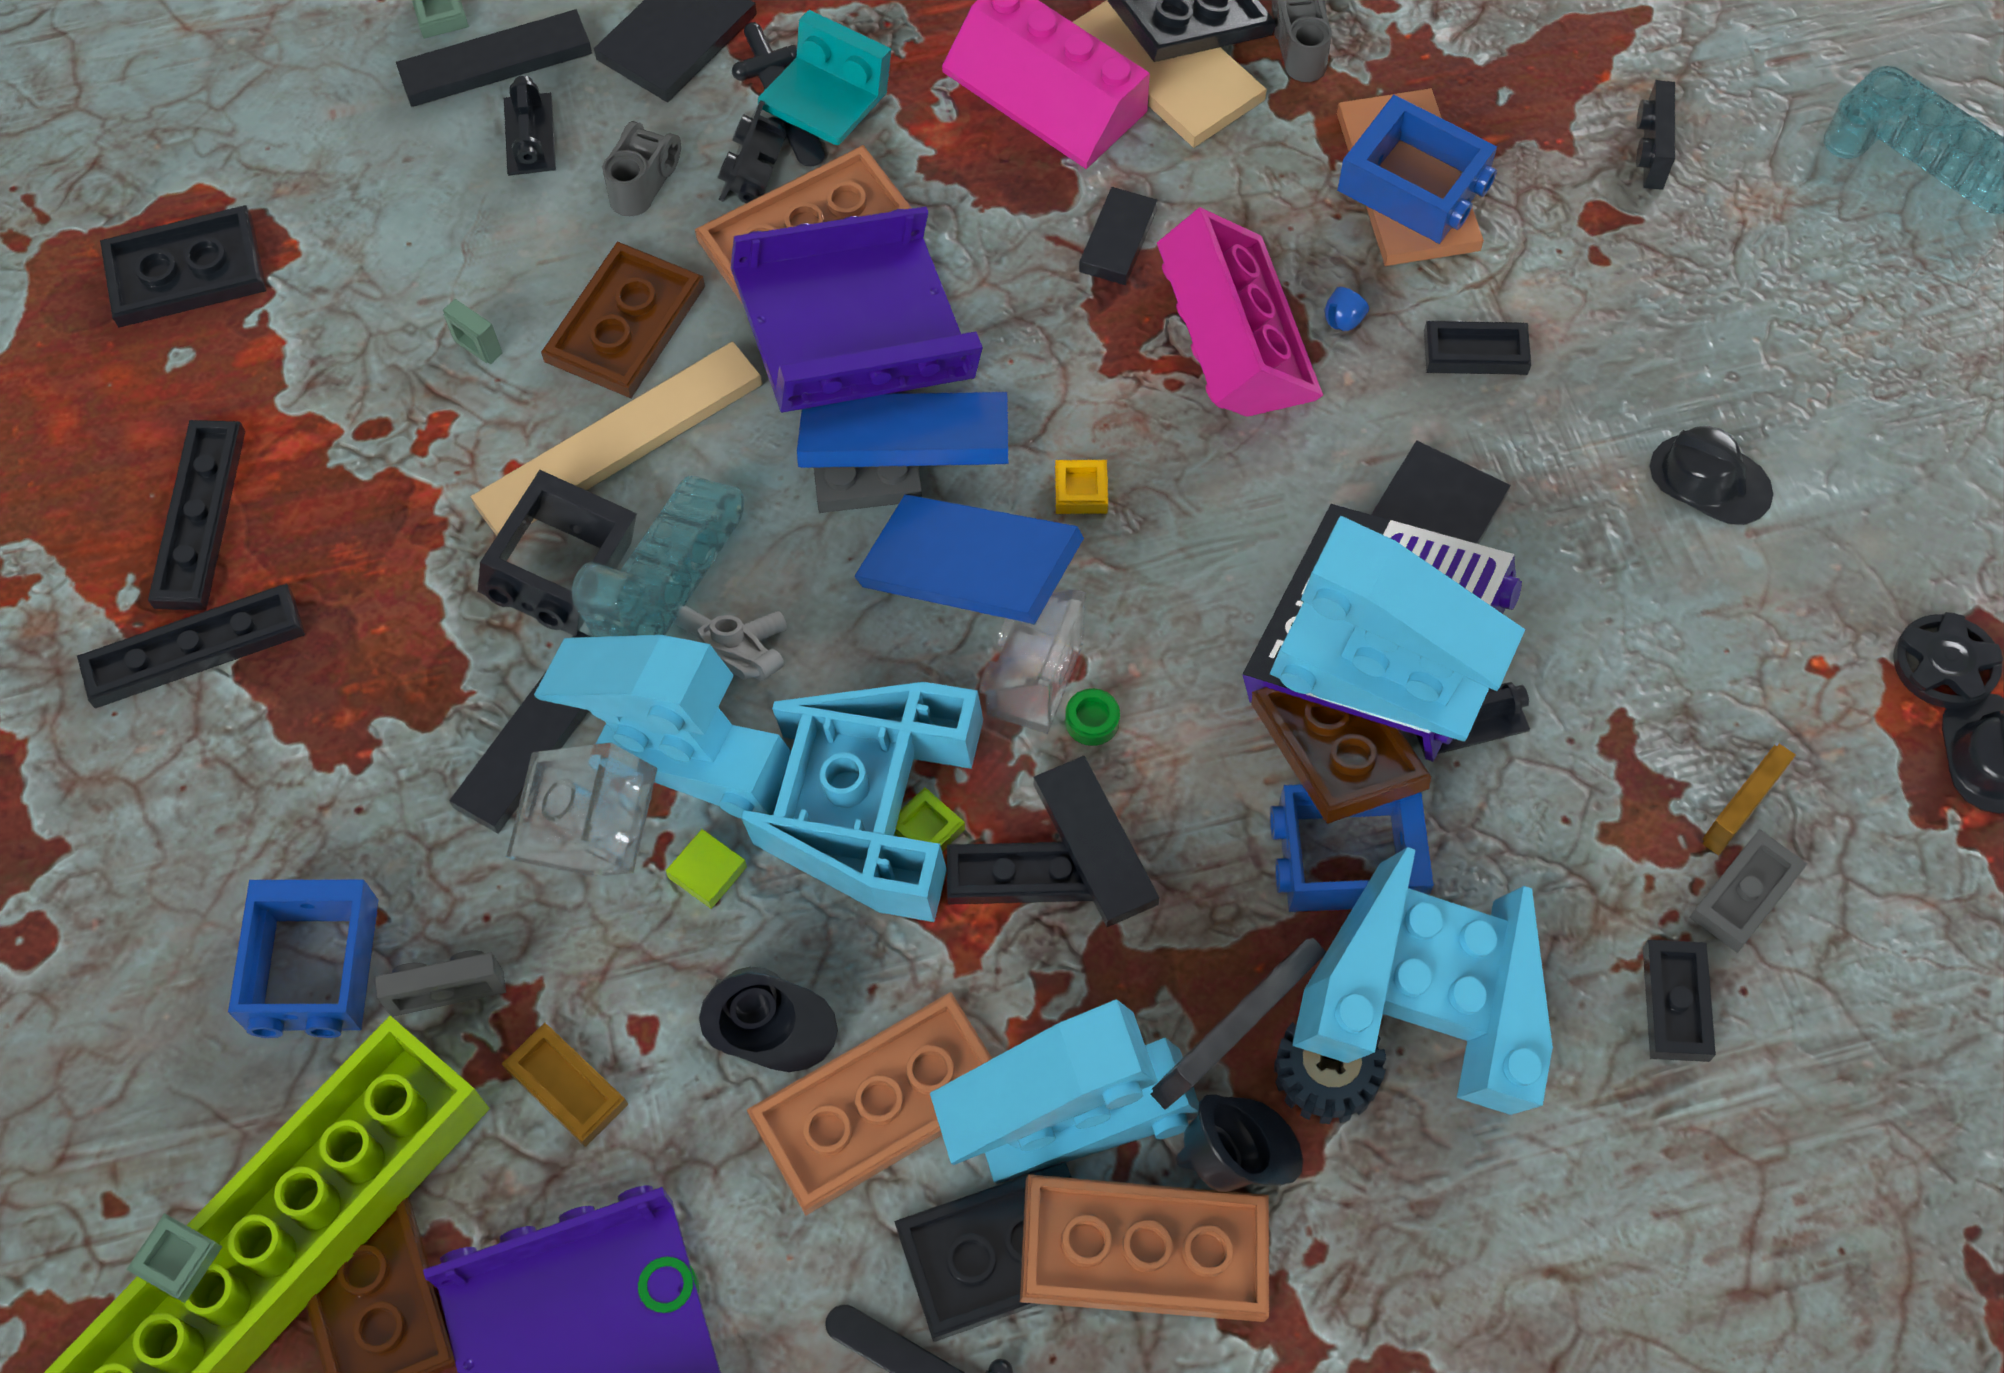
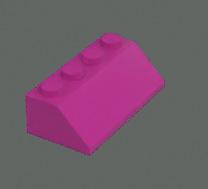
[942,0,1150,169]
[1157,207,1323,417]

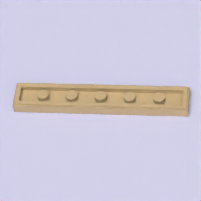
[470,341,762,536]

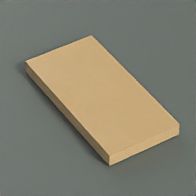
[1073,0,1267,148]

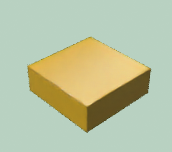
[1055,460,1108,514]

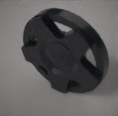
[1893,612,2003,709]

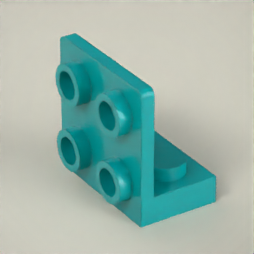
[758,10,892,145]

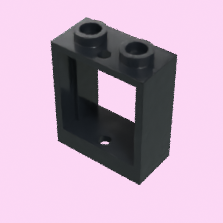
[477,470,637,636]

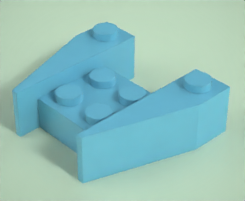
[1270,516,1525,742]
[534,635,791,818]
[741,682,983,922]
[1292,847,1553,1115]
[930,999,1199,1184]

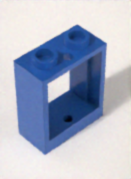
[1337,94,1497,244]
[1270,784,1434,912]
[228,879,379,1038]

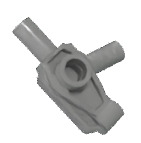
[672,605,787,681]

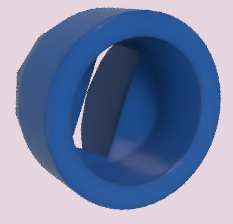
[1324,287,1369,331]

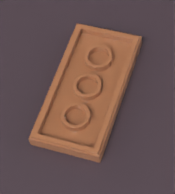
[1337,88,1484,266]
[695,145,912,304]
[747,992,993,1216]
[1020,1174,1269,1322]

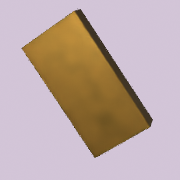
[1702,743,1796,856]
[502,1023,628,1147]

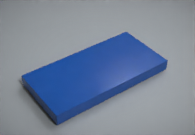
[797,392,1009,468]
[855,494,1084,624]

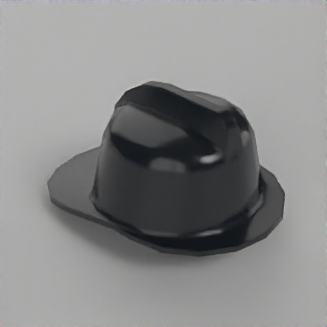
[1649,426,1774,525]
[1942,693,2004,814]
[699,966,838,1072]
[1176,1094,1304,1192]

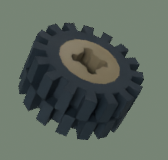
[1274,1022,1386,1124]

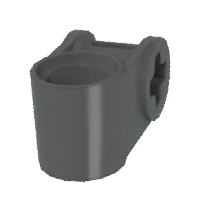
[1271,0,1332,82]
[602,121,681,217]

